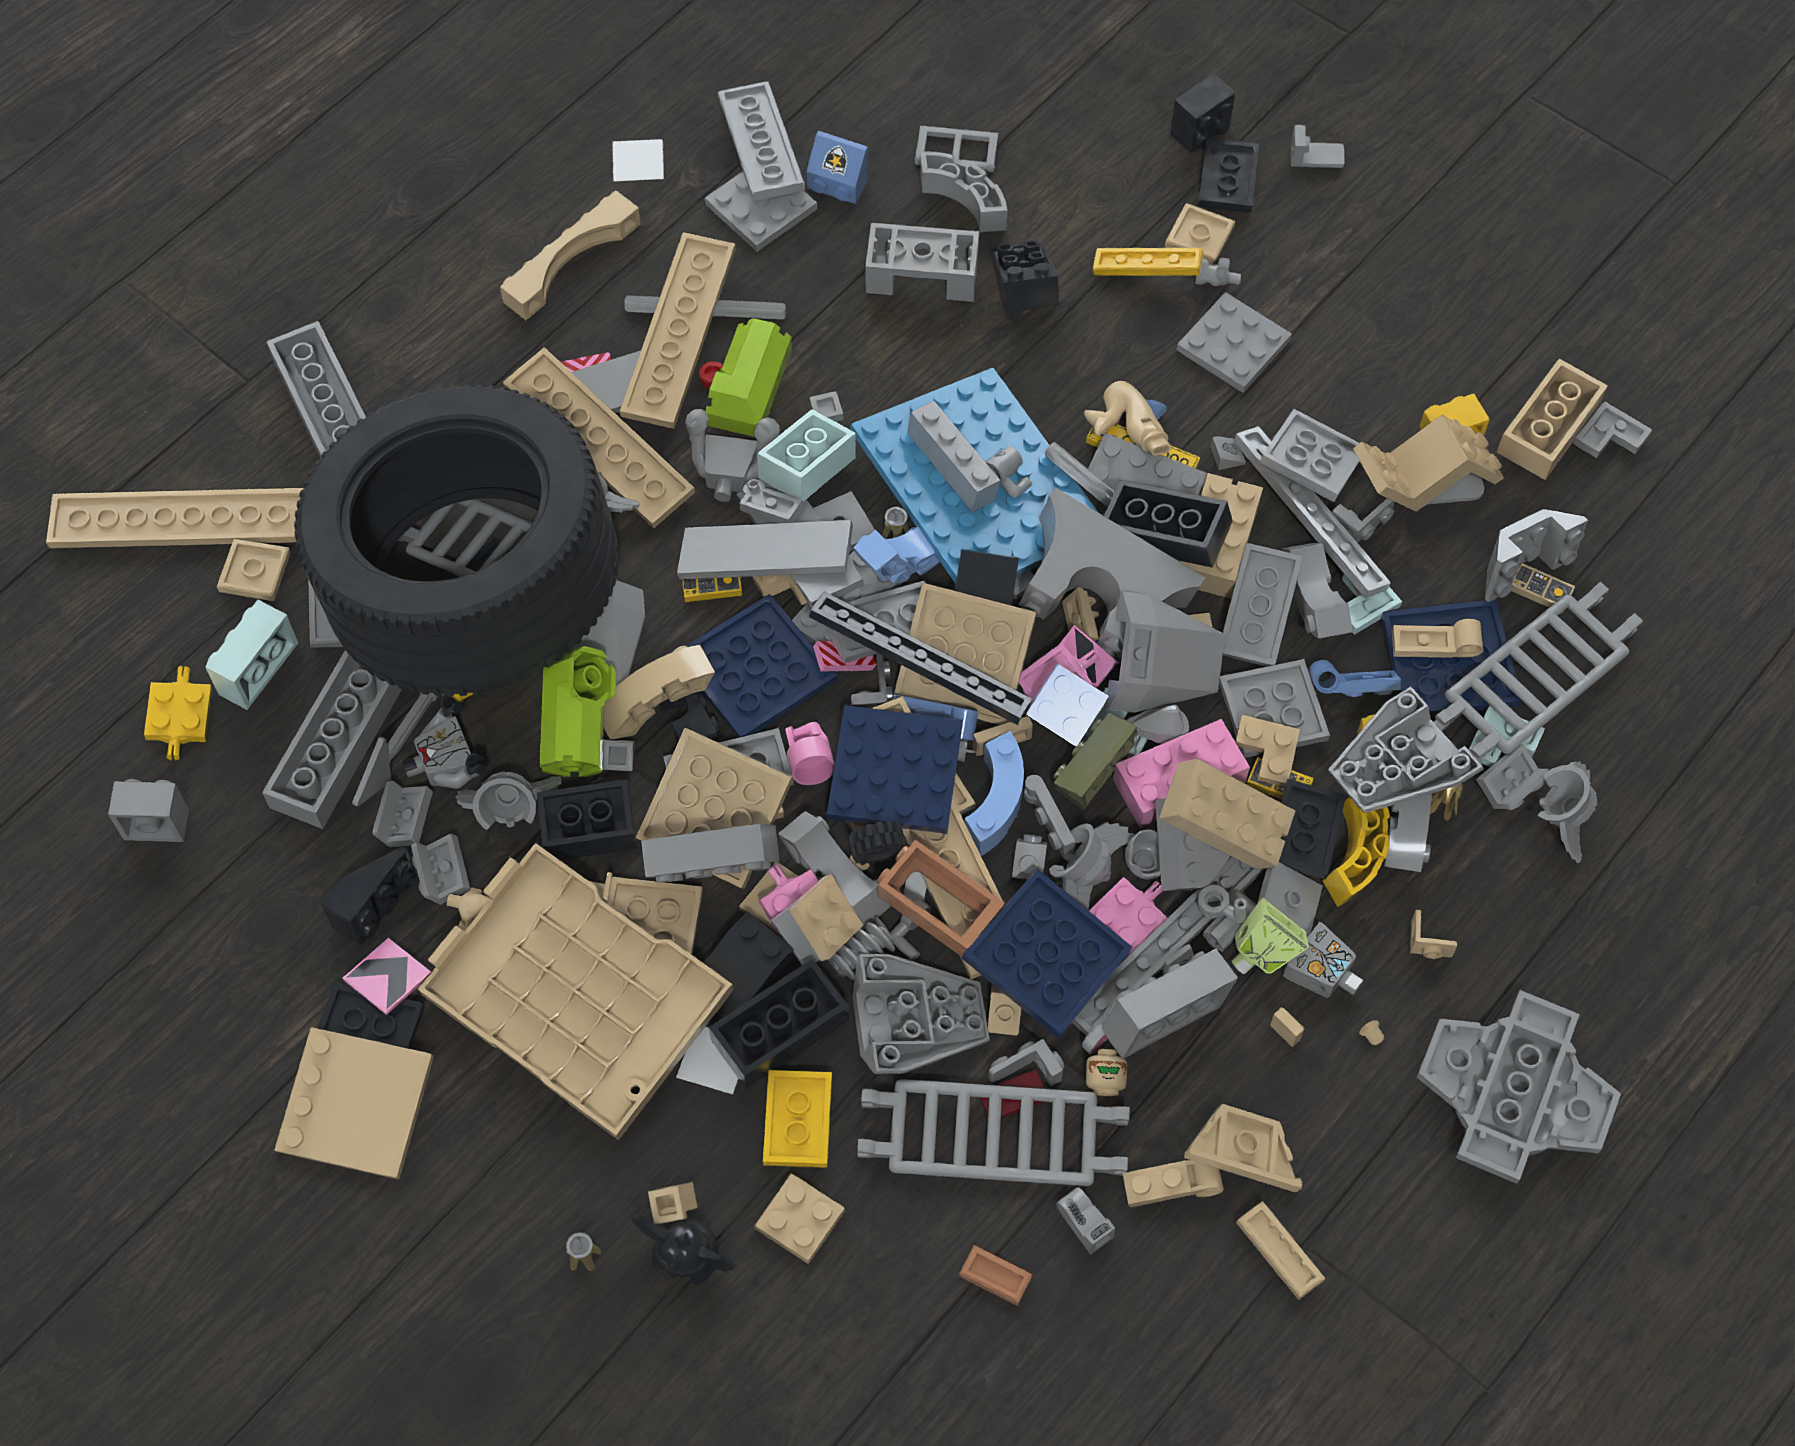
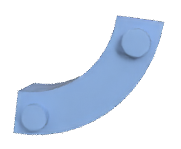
[853,527,940,584]
[965,731,1024,856]

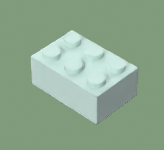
[757,409,856,501]
[205,600,298,710]

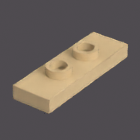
[1236,1201,1325,1300]

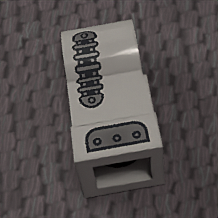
[1056,1187,1115,1255]

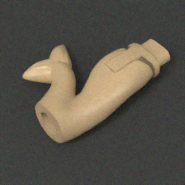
[1084,381,1171,456]

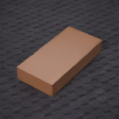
[959,1245,1033,1306]

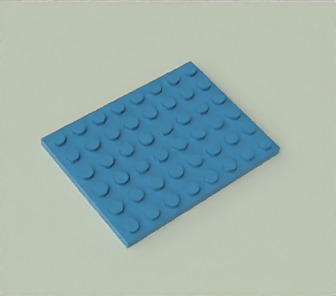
[850,368,1098,584]

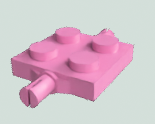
[1019,643,1100,704]
[758,864,818,942]
[1089,877,1168,961]

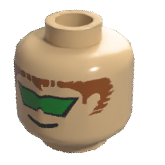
[1086,1049,1127,1096]

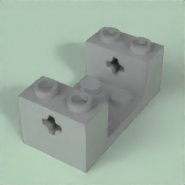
[866,223,979,302]

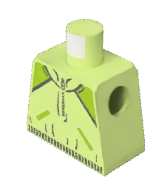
[1232,898,1309,974]

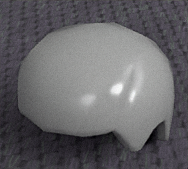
[1125,829,1161,880]

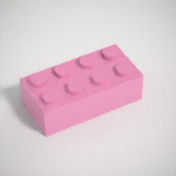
[1113,719,1250,828]

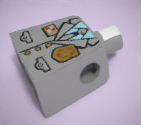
[1283,922,1363,998]

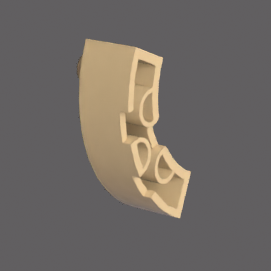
[603,645,715,740]

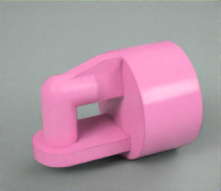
[785,722,835,785]

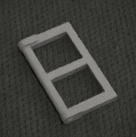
[914,126,998,172]

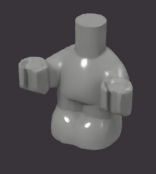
[1195,258,1241,286]

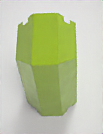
[706,318,792,437]
[540,646,616,777]

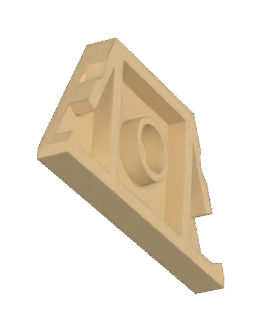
[1184,1104,1302,1192]

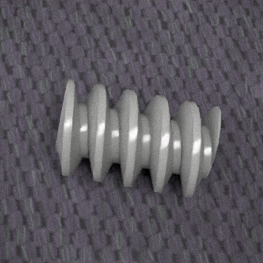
[828,917,895,980]

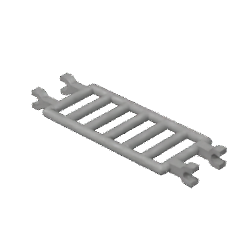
[398,499,617,580]
[1434,582,1643,762]
[857,1079,1130,1186]

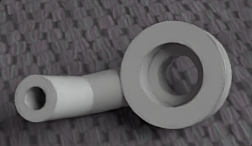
[1198,885,1247,923]
[890,899,931,961]

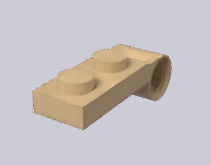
[1392,619,1483,658]
[1123,1160,1224,1208]

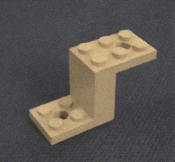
[1353,415,1504,512]

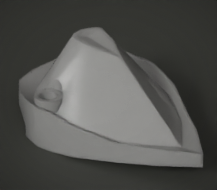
[1126,705,1189,744]

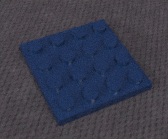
[687,594,837,738]
[1381,599,1522,716]
[827,705,963,834]
[961,869,1133,1038]

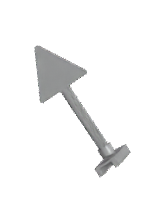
[352,692,466,806]

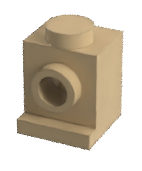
[648,1182,697,1224]

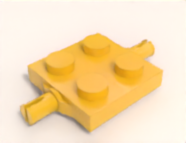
[144,666,212,760]

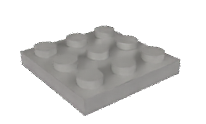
[705,172,817,252]
[1177,292,1292,393]
[1259,409,1360,502]
[1219,659,1330,758]

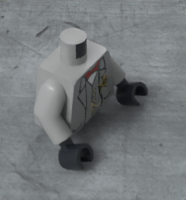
[402,694,487,789]

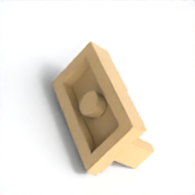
[1062,587,1099,641]

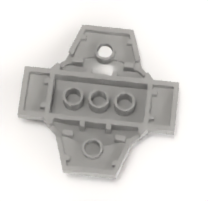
[1417,990,1621,1184]

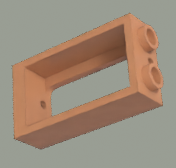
[877,840,1005,957]

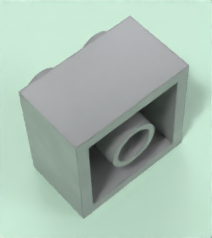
[108,779,189,842]

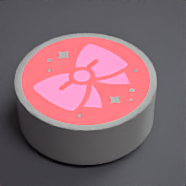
[1082,1024,1108,1055]

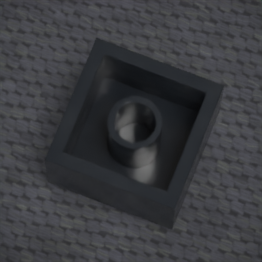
[1170,74,1235,153]

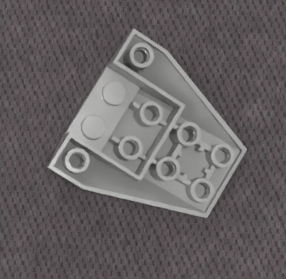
[573,580,646,686]
[1106,591,1225,712]
[1328,687,1483,813]
[852,954,990,1074]

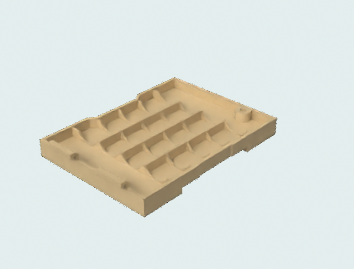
[418,843,733,1140]

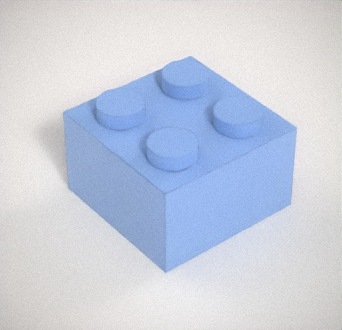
[1025,663,1109,746]

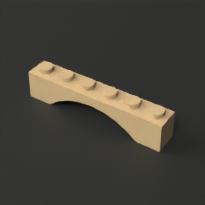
[500,190,641,320]

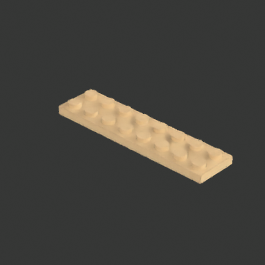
[620,232,736,429]
[503,347,695,528]

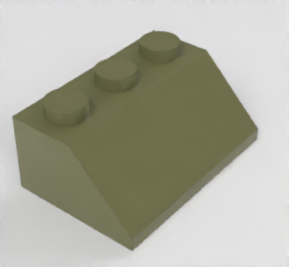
[1053,713,1138,811]

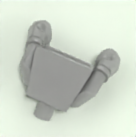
[685,409,780,502]

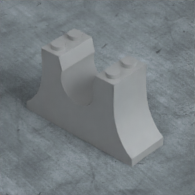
[1019,487,1205,664]

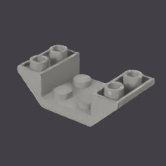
[1485,509,1588,602]

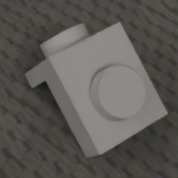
[1012,834,1047,879]

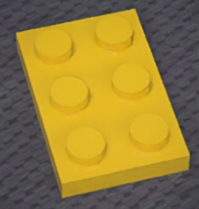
[763,1070,832,1168]

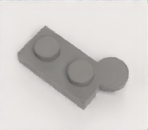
[739,479,804,523]

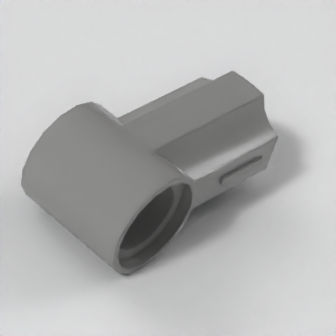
[1203,890,1257,952]

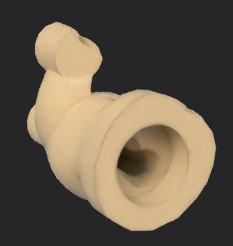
[447,888,491,931]

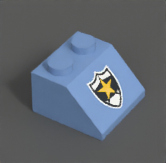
[807,131,868,204]

